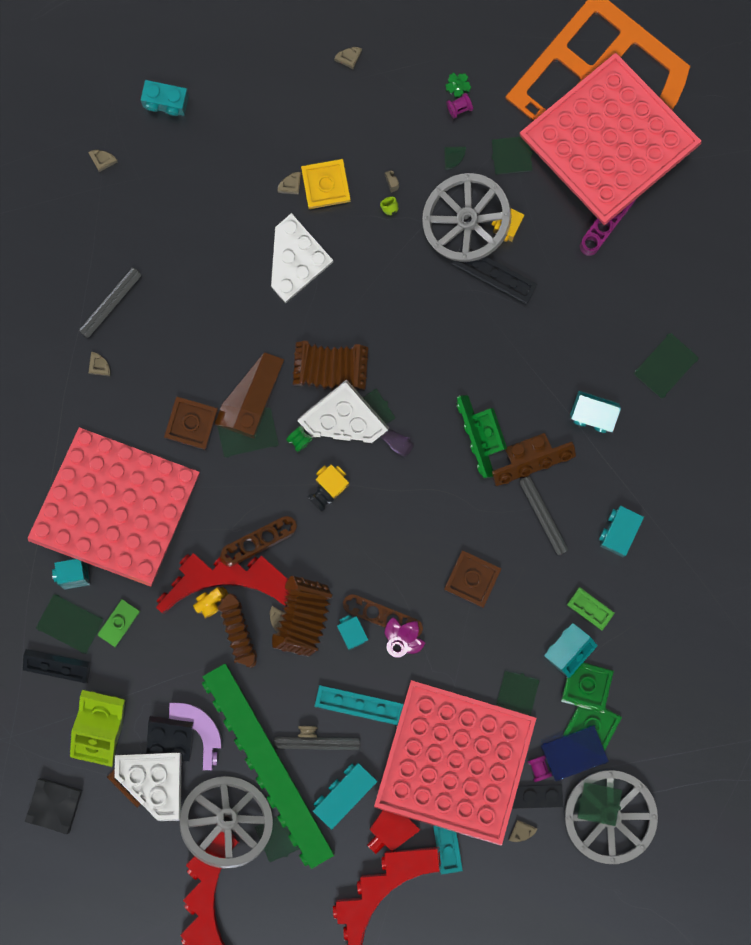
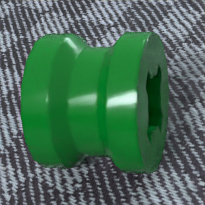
[286,426,313,453]

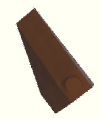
[214,352,284,439]

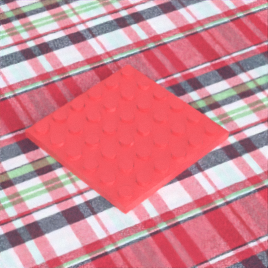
[520,53,702,225]
[28,427,200,587]
[374,680,536,846]

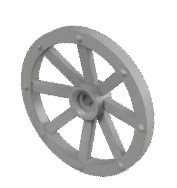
[422,173,511,262]
[565,770,658,864]
[180,776,273,868]

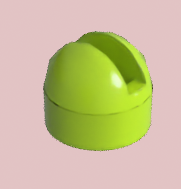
[380,197,399,215]

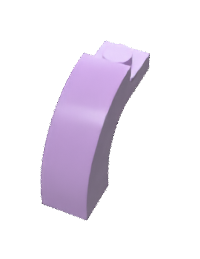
[169,703,223,770]

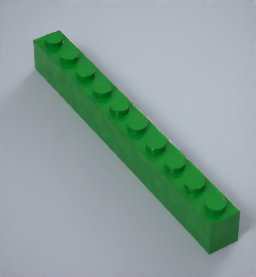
[202,663,335,869]

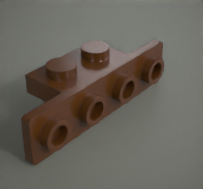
[492,433,576,486]

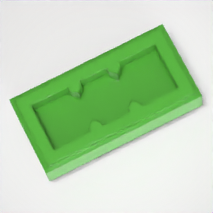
[567,587,615,631]
[98,599,141,647]

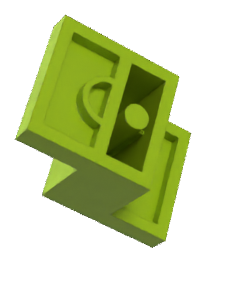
[70,690,125,767]

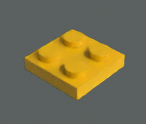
[301,159,351,209]

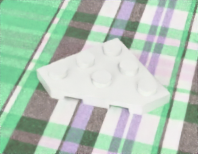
[271,213,333,304]
[297,380,389,443]
[115,753,182,821]

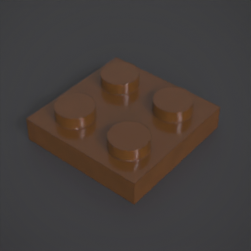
[164,396,218,450]
[444,550,502,608]

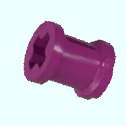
[446,93,473,119]
[527,755,553,782]

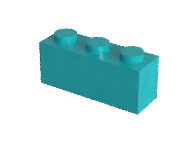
[313,762,378,830]

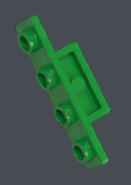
[457,395,507,478]

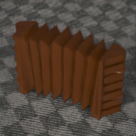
[293,341,369,391]
[272,576,333,657]
[217,594,257,668]

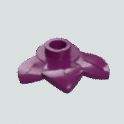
[385,617,425,658]

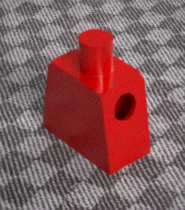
[367,810,420,854]

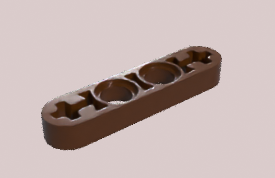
[220,516,297,566]
[343,594,423,636]

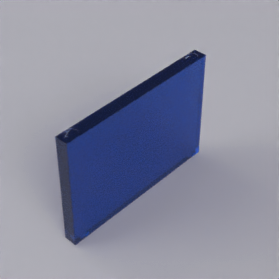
[541,725,609,781]

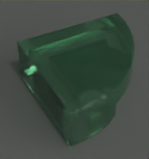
[444,147,466,170]

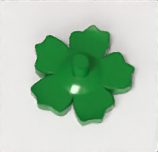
[445,73,471,98]

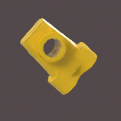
[193,586,228,619]

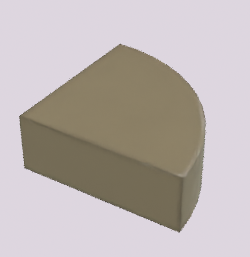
[334,47,362,69]
[88,150,118,172]
[384,170,399,193]
[277,172,301,195]
[89,352,111,376]
[270,606,286,632]
[508,820,537,842]

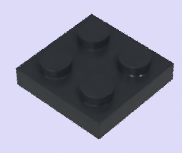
[146,716,193,761]

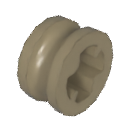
[298,726,318,738]

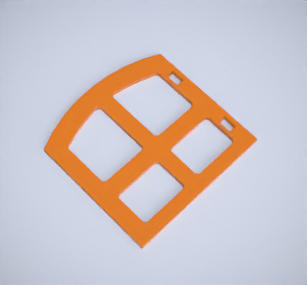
[505,0,690,121]

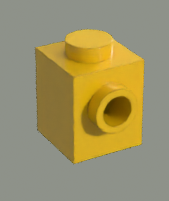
[492,208,524,242]
[316,465,349,499]

